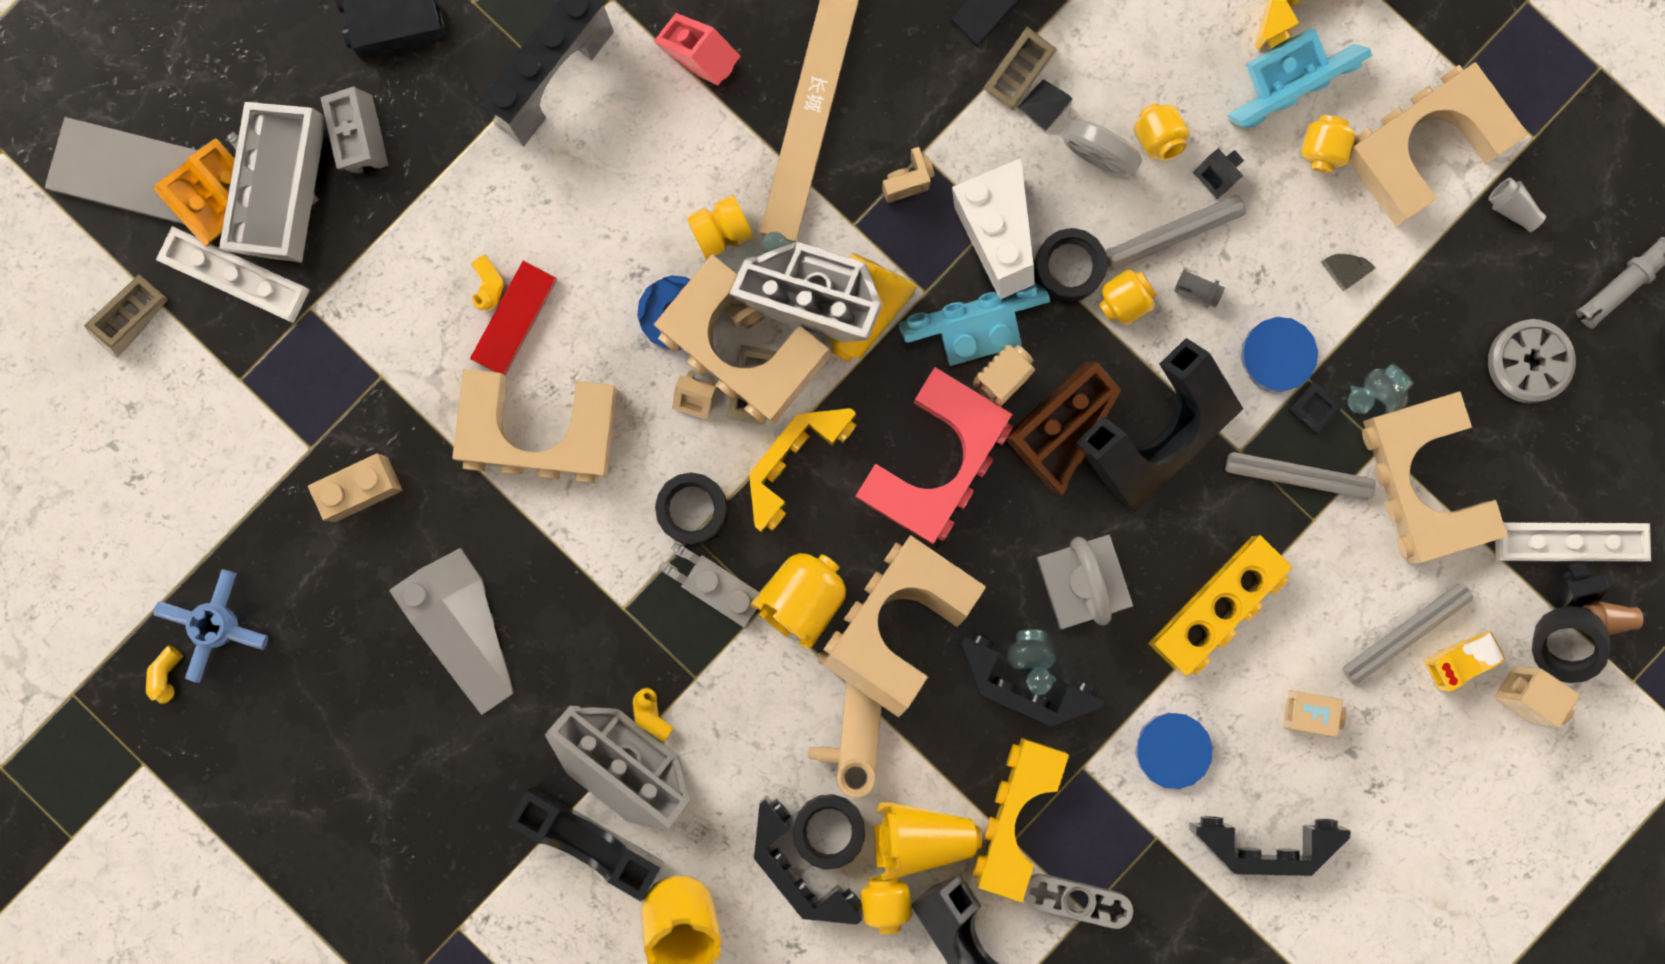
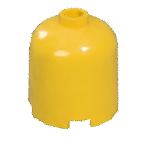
[750,553,846,650]
[641,875,722,964]

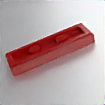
[470,261,557,376]

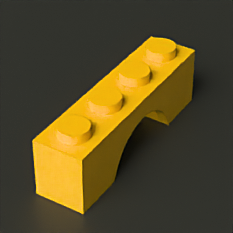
[972,738,1069,902]

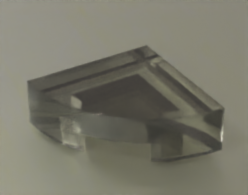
[1321,254,1376,291]

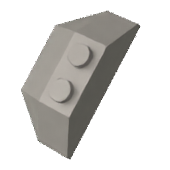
[729,242,882,342]
[545,706,691,831]

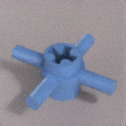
[153,569,268,683]

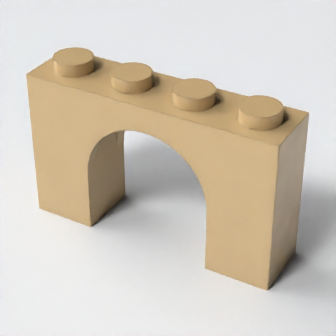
[1349,62,1529,227]
[654,255,832,425]
[452,369,618,484]
[1362,391,1508,564]
[822,535,986,717]

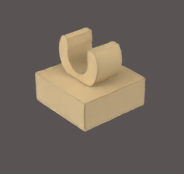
[672,370,716,420]

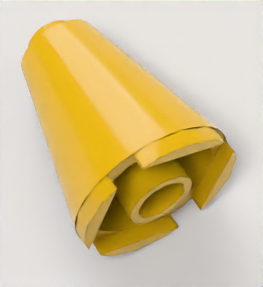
[827,253,917,362]
[874,802,982,880]

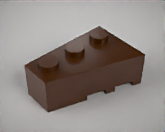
[1006,362,1121,495]

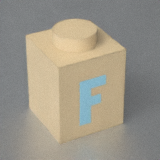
[1283,690,1347,737]

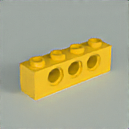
[1148,535,1293,676]

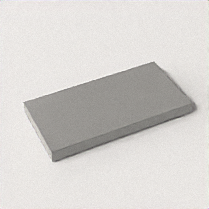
[44,117,198,225]

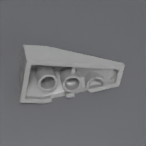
[389,548,514,715]

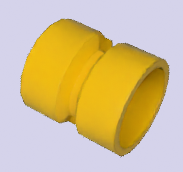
[686,194,754,261]

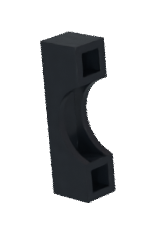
[507,786,664,902]
[911,873,999,964]

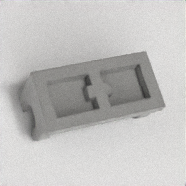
[320,87,389,173]

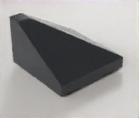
[1018,79,1073,132]

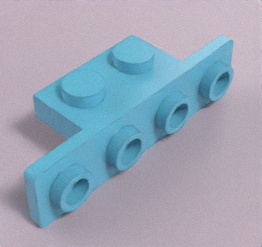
[1228,28,1372,128]
[898,283,1050,366]

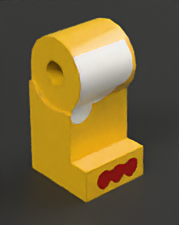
[1423,631,1506,692]

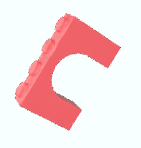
[855,367,1013,545]

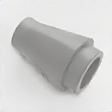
[1489,178,1546,232]

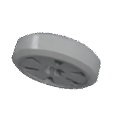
[1062,119,1142,177]
[1488,319,1576,403]

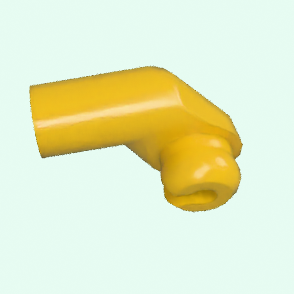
[471,255,504,311]
[146,645,183,704]
[632,688,674,743]

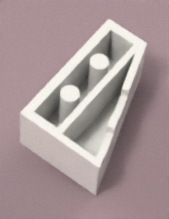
[952,158,1035,299]

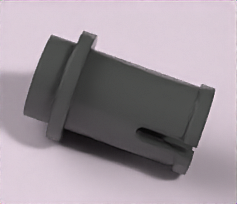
[1174,269,1225,308]

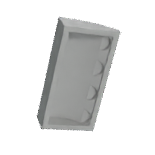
[219,102,326,263]

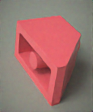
[653,13,741,85]

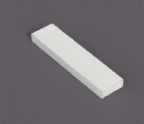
[156,227,309,323]
[1495,523,1651,561]

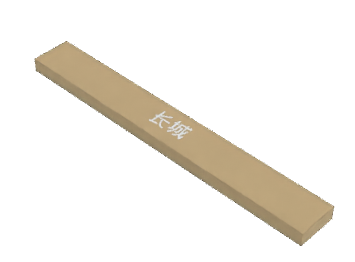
[760,0,859,243]

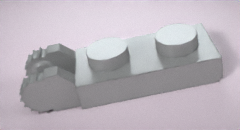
[658,541,760,628]

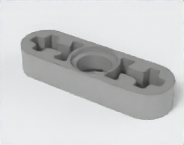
[1024,873,1133,929]

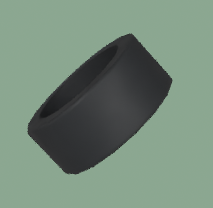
[1034,228,1108,303]
[655,472,728,545]
[1532,606,1610,683]
[793,794,865,870]

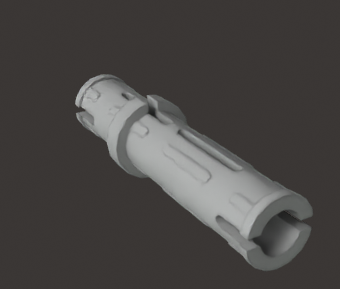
[1576,237,1665,329]

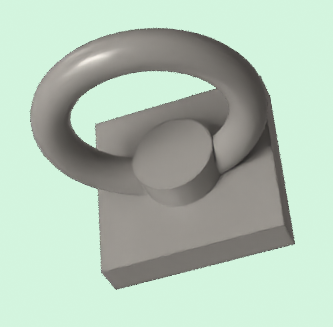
[1037,534,1133,629]

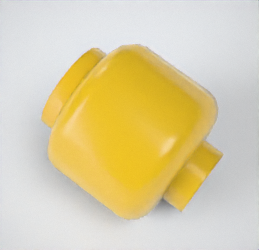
[1134,103,1190,161]
[1301,115,1356,174]
[1099,269,1158,326]
[860,875,913,934]

